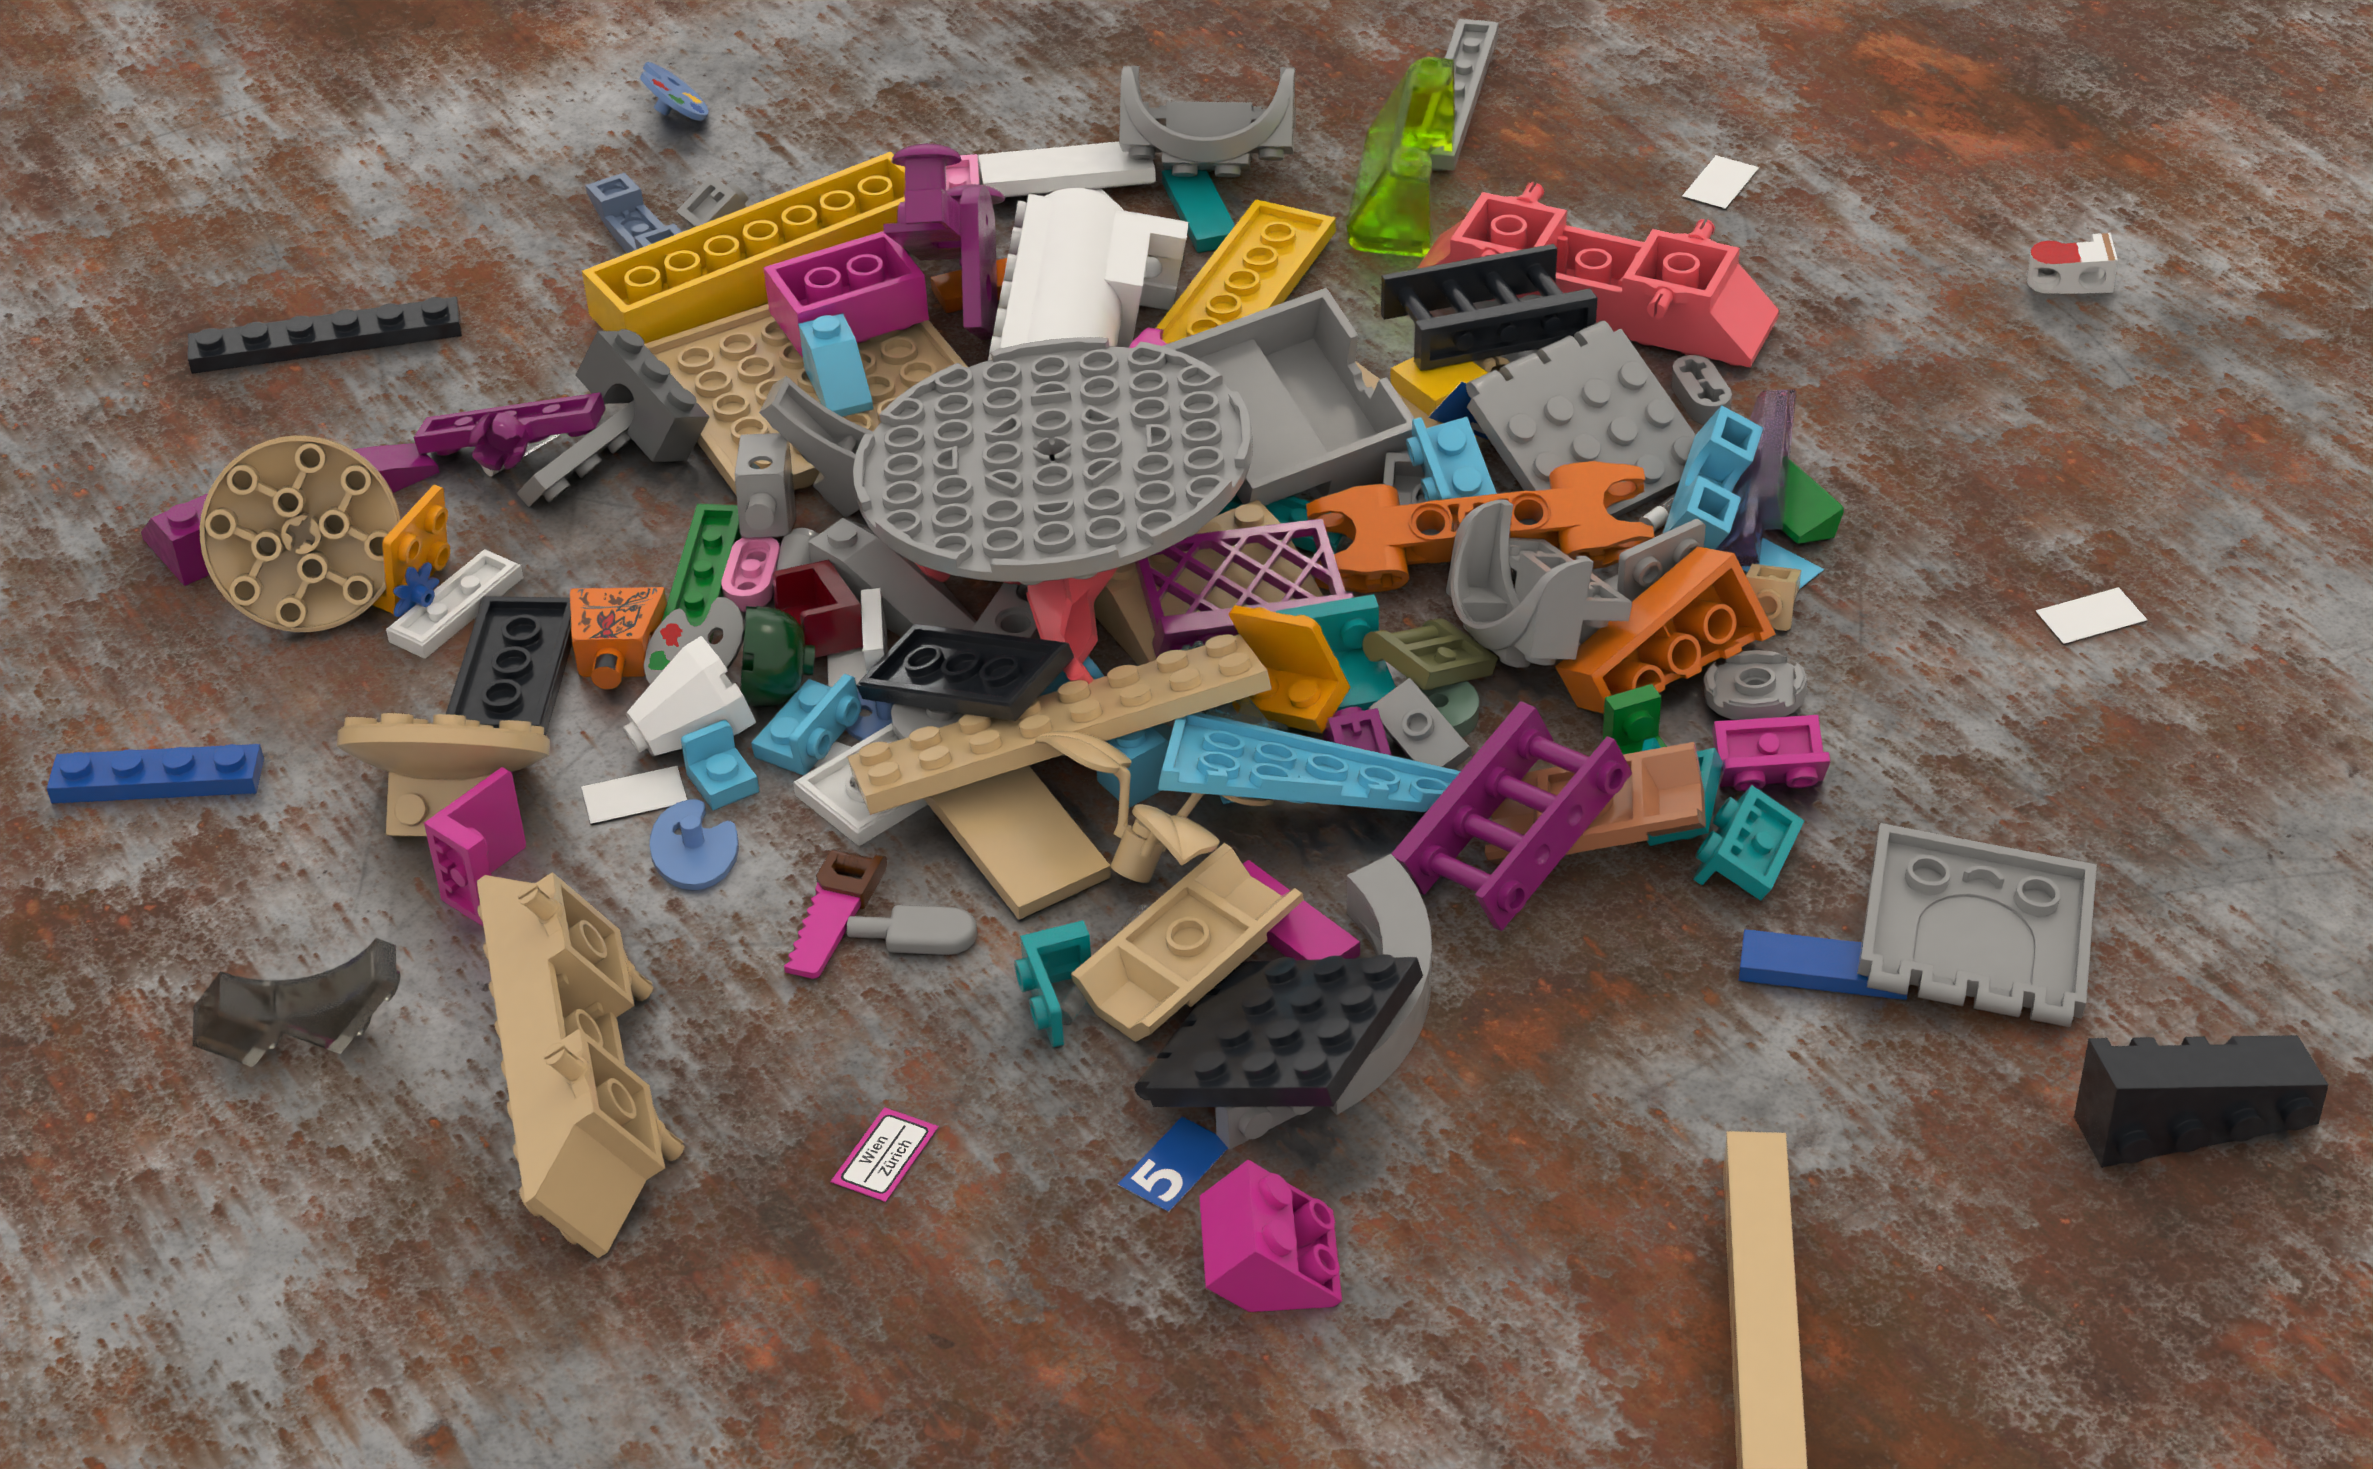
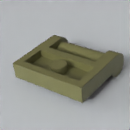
[1362,618,1498,690]

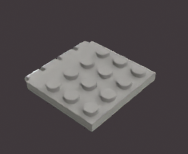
[1466,320,1696,518]
[1857,823,2097,1028]

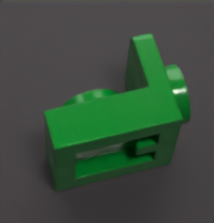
[1602,684,1667,755]

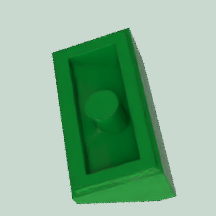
[1740,459,1844,544]

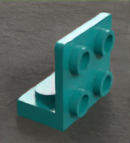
[1276,594,1396,714]

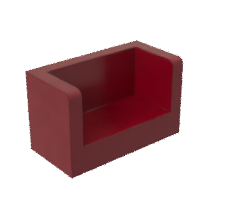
[773,559,863,658]

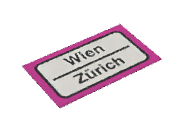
[831,1107,939,1202]

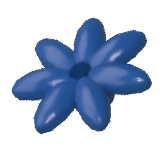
[393,562,439,617]

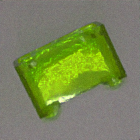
[1346,57,1455,257]

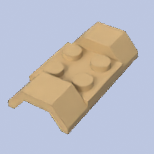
[1071,843,1304,1042]

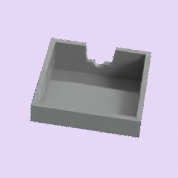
[1163,288,1415,506]

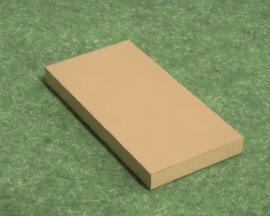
[923,765,1111,920]

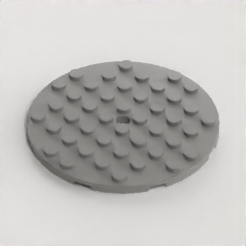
[853,337,1253,585]

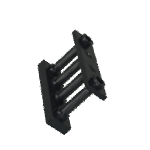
[1381,244,1597,371]

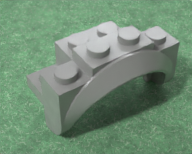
[1119,66,1296,178]
[1446,500,1632,667]

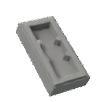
[1369,678,1473,769]

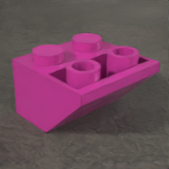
[1199,1160,1342,1312]

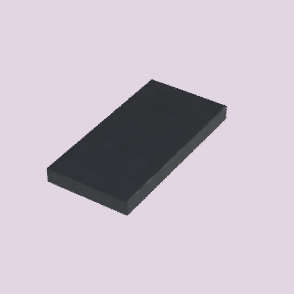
[446,596,572,736]
[856,624,1074,721]

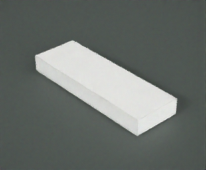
[386,549,523,659]

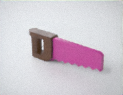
[784,849,887,979]

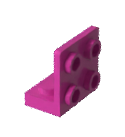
[424,767,526,927]

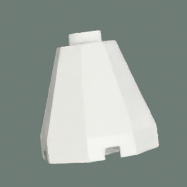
[623,636,756,757]

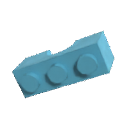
[1662,405,1763,550]

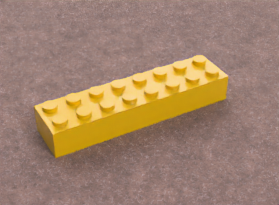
[582,152,905,344]

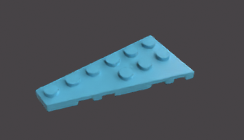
[1158,712,1461,812]

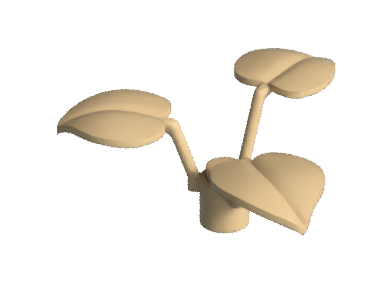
[1034,731,1275,883]

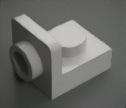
[676,175,749,228]

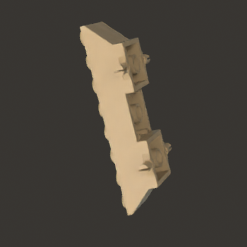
[477,872,684,1258]

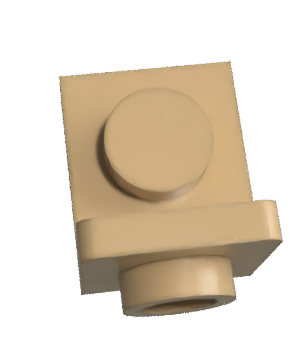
[1746,564,1801,631]

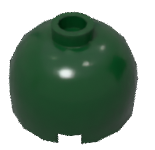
[740,606,815,707]

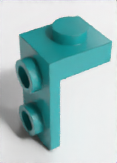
[1014,920,1091,1048]

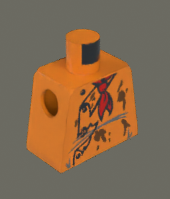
[570,587,667,689]

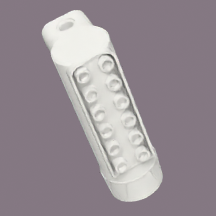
[988,188,1189,361]

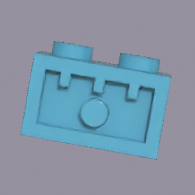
[1406,417,1497,502]
[751,674,861,776]

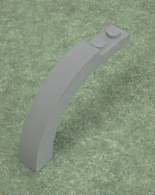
[1215,854,1432,1150]

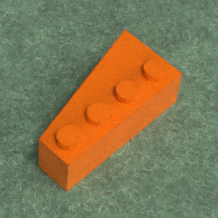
[1555,546,1776,714]

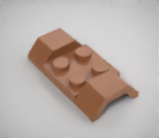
[1485,742,1706,864]

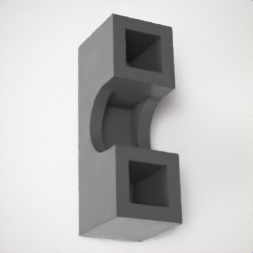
[576,329,710,462]

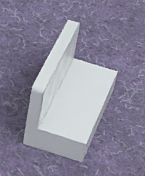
[827,588,888,691]

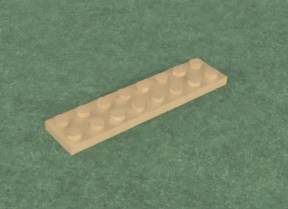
[847,634,1272,815]

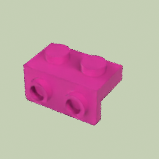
[1712,715,1830,792]

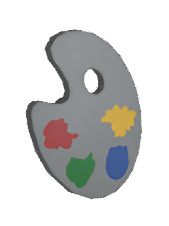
[644,597,744,684]

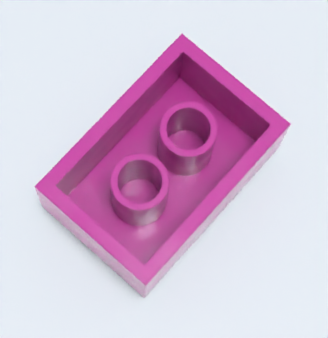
[763,231,929,359]

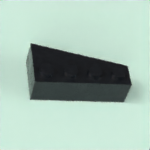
[2074,1035,2329,1168]

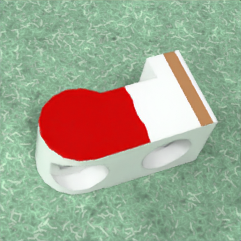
[2027,233,2118,294]

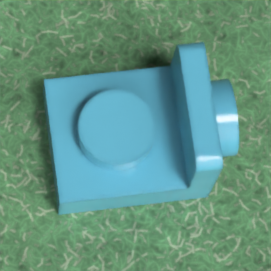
[681,720,759,811]

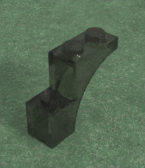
[192,938,401,1067]

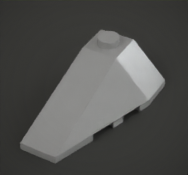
[808,518,977,637]

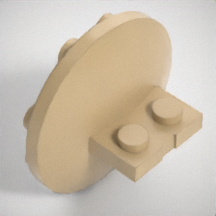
[200,435,401,632]
[337,713,550,837]

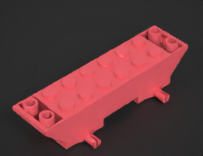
[1417,182,1779,368]

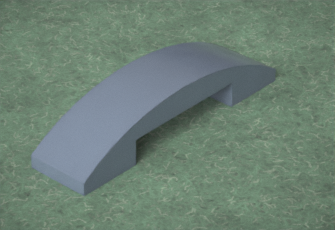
[585,172,682,253]

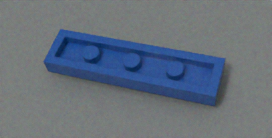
[46,744,264,804]

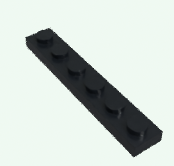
[188,296,462,374]

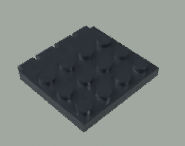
[1134,954,1423,1107]

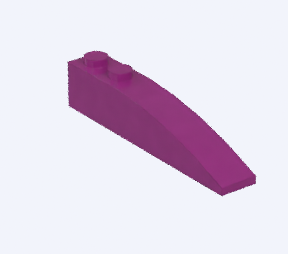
[141,443,439,586]

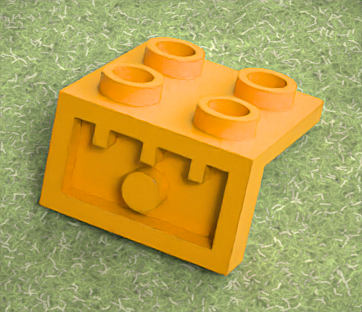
[372,485,450,614]
[1228,605,1351,733]

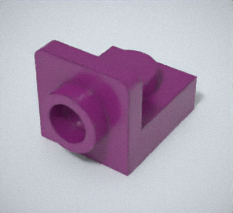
[1323,707,1392,756]

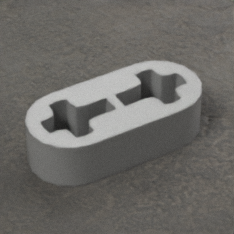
[1671,355,1732,424]

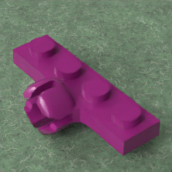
[413,392,606,471]

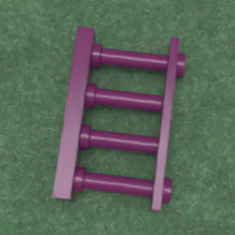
[1391,701,1632,931]

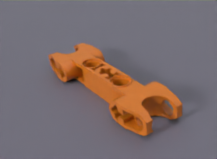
[1306,461,1655,593]

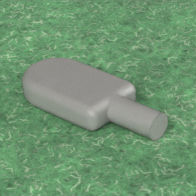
[847,905,978,955]

